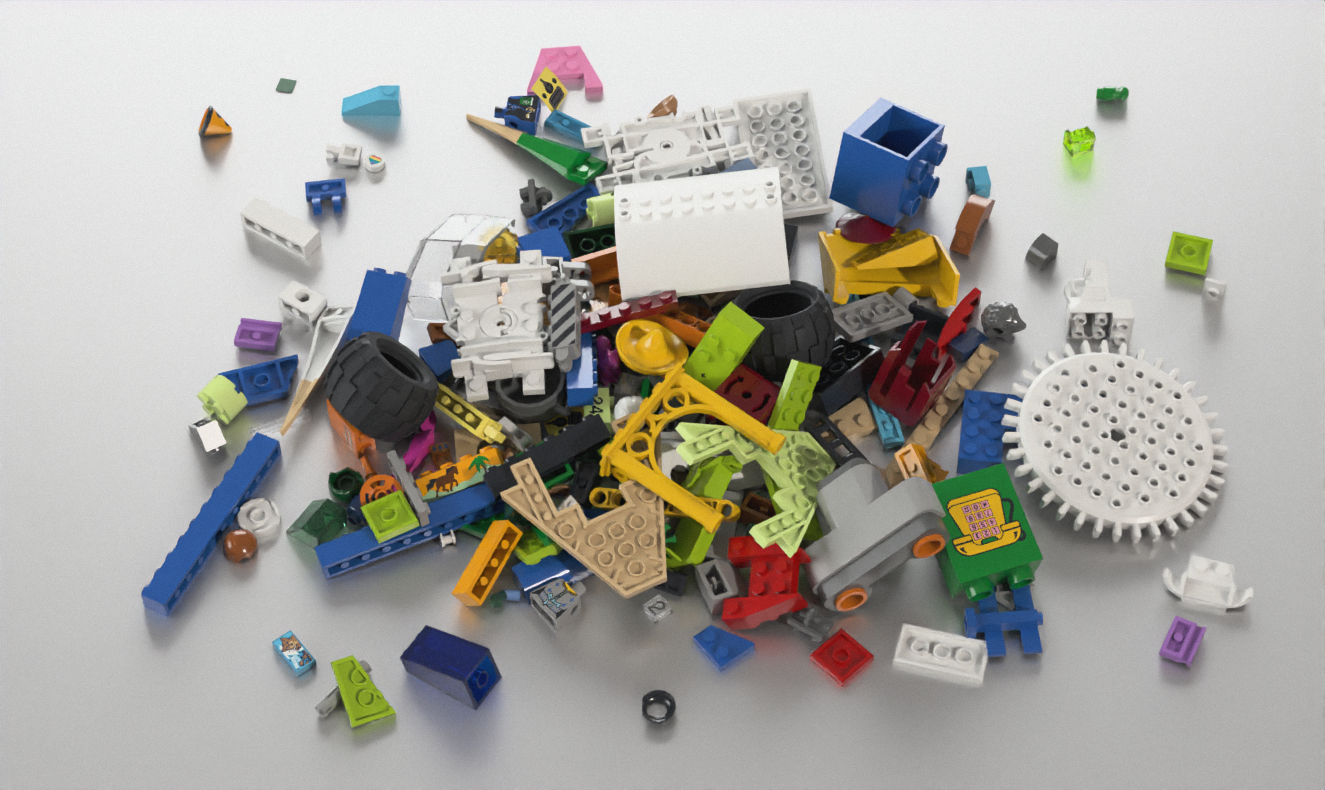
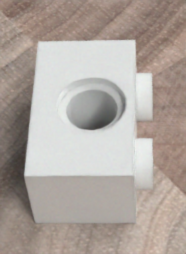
[278,280,327,327]

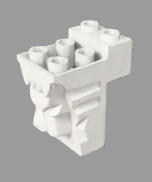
[1064,260,1135,345]

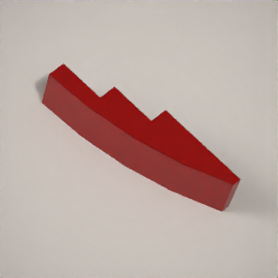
[935,287,982,360]

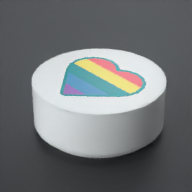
[365,153,385,172]

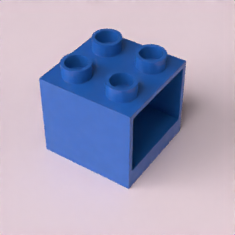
[829,97,948,227]

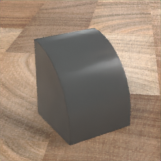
[1025,233,1059,270]

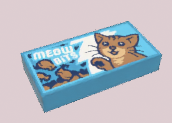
[272,630,316,676]

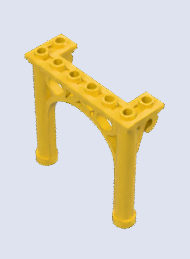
[599,362,787,534]

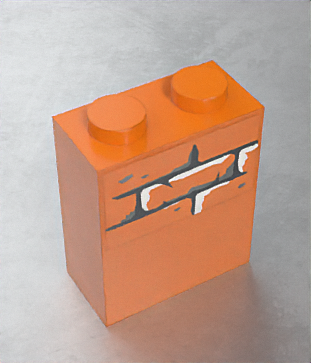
[326,399,376,459]

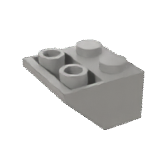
[695,559,749,615]

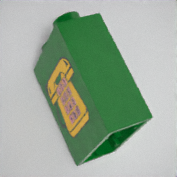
[932,463,1043,602]

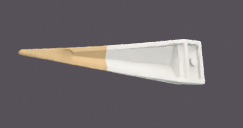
[280,303,357,437]

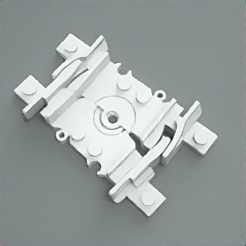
[581,105,755,195]
[440,250,555,402]

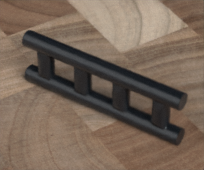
[803,415,871,467]

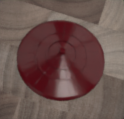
[836,211,896,244]

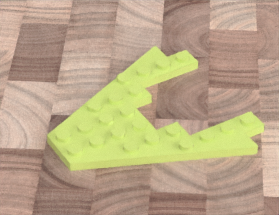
[675,422,836,558]

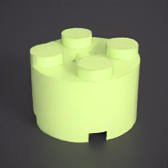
[586,193,615,227]
[197,375,248,425]

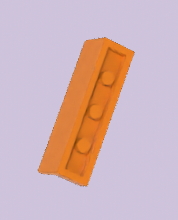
[571,246,619,286]

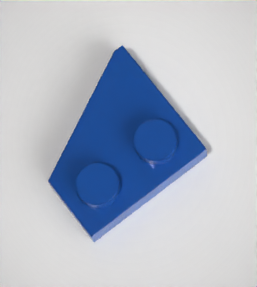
[693,625,755,672]

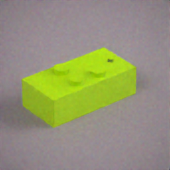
[683,301,764,392]

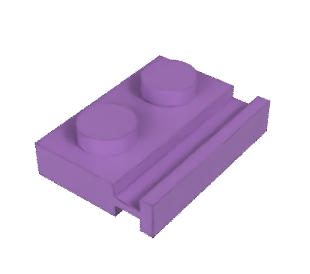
[234,318,282,351]
[1159,616,1207,667]

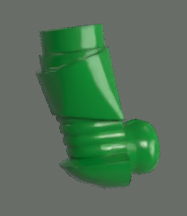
[1096,86,1129,102]

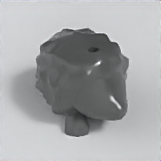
[981,302,1027,343]

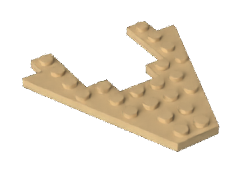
[500,414,667,599]

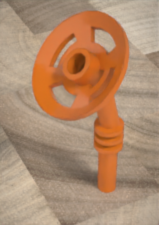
[360,456,404,506]

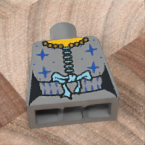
[530,578,586,633]

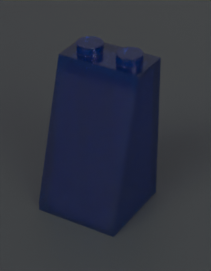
[400,625,502,710]

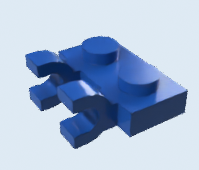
[305,178,347,215]

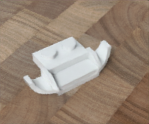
[1163,555,1254,611]

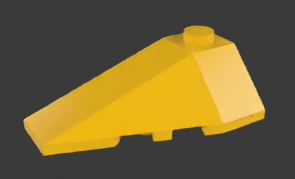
[851,228,938,270]

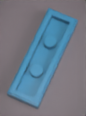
[544,109,595,150]

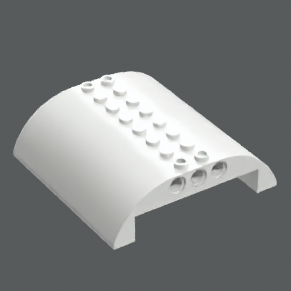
[614,166,790,303]

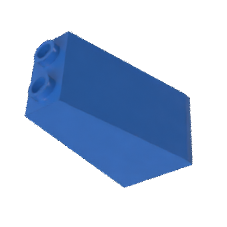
[346,268,412,341]

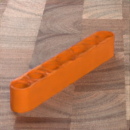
[608,285,712,348]

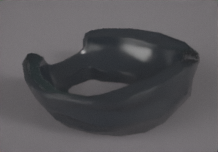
[642,690,676,724]

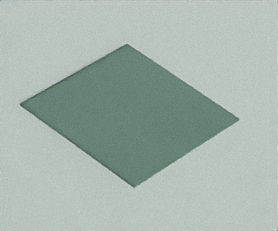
[276,78,297,93]

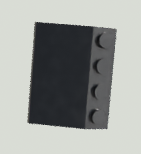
[781,335,885,416]

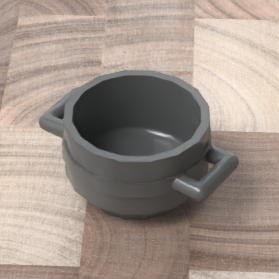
[487,351,574,424]

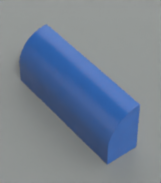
[511,549,594,605]

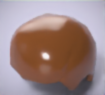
[223,529,257,563]

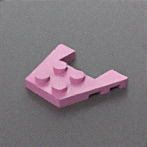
[527,46,603,95]

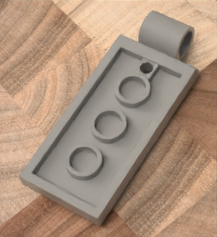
[832,287,919,343]

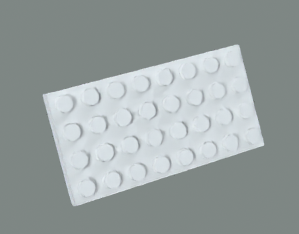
[733,88,833,219]

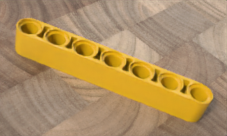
[589,487,741,523]

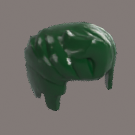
[328,467,364,504]

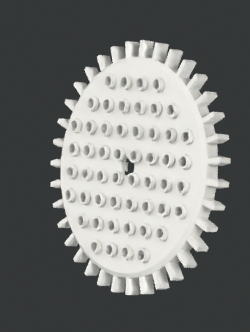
[1001,340,1228,543]

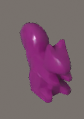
[596,335,621,386]

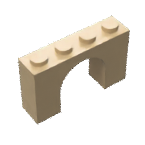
[454,423,541,463]

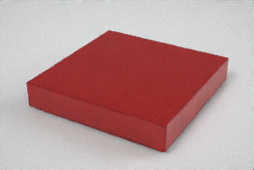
[810,628,874,687]

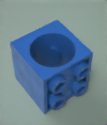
[516,226,572,275]

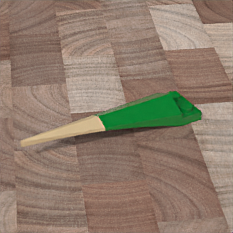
[466,114,608,186]

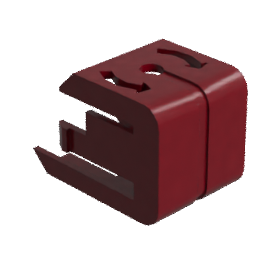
[868,320,957,426]
[705,364,781,426]

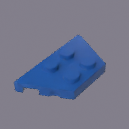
[218,354,299,406]

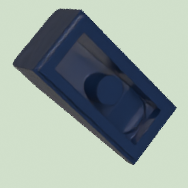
[947,327,990,364]

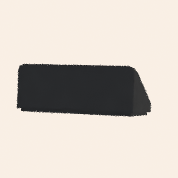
[568,460,604,509]

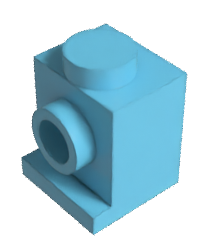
[965,166,991,197]

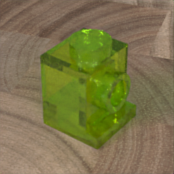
[1063,126,1096,157]

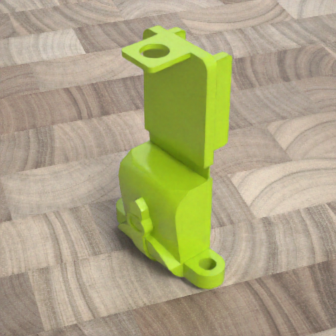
[666,455,743,571]

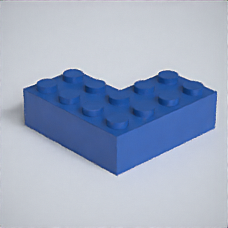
[956,389,1049,474]

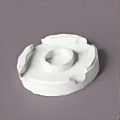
[237,498,281,538]

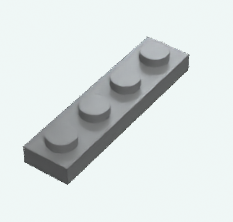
[386,450,431,527]

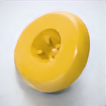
[616,319,689,376]

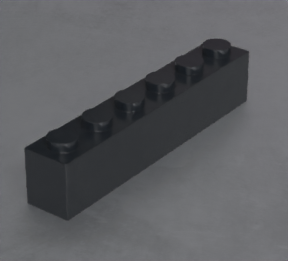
[483,413,612,503]

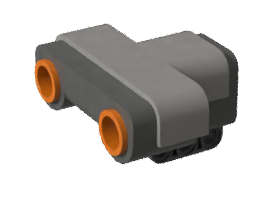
[801,458,950,612]

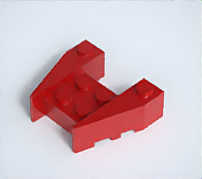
[722,536,811,630]

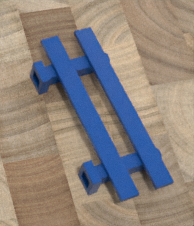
[963,585,1043,657]

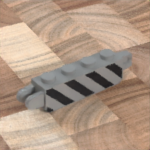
[548,276,581,373]

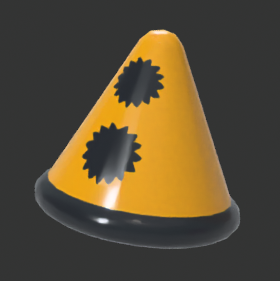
[198,105,232,137]

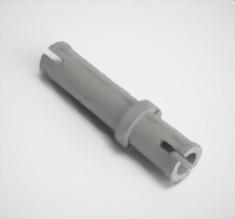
[315,660,372,718]

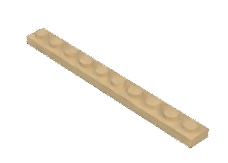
[884,344,999,488]

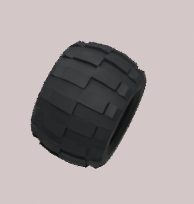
[732,280,836,382]
[324,331,439,443]

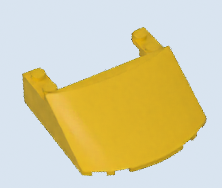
[818,228,960,308]

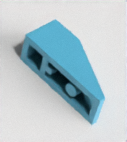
[341,85,402,116]

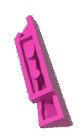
[386,429,435,496]

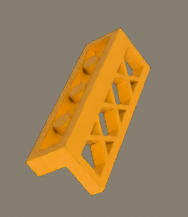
[894,443,939,484]

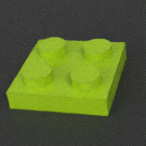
[1164,231,1213,275]
[361,490,419,544]

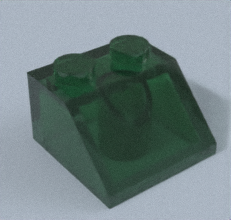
[286,498,348,550]

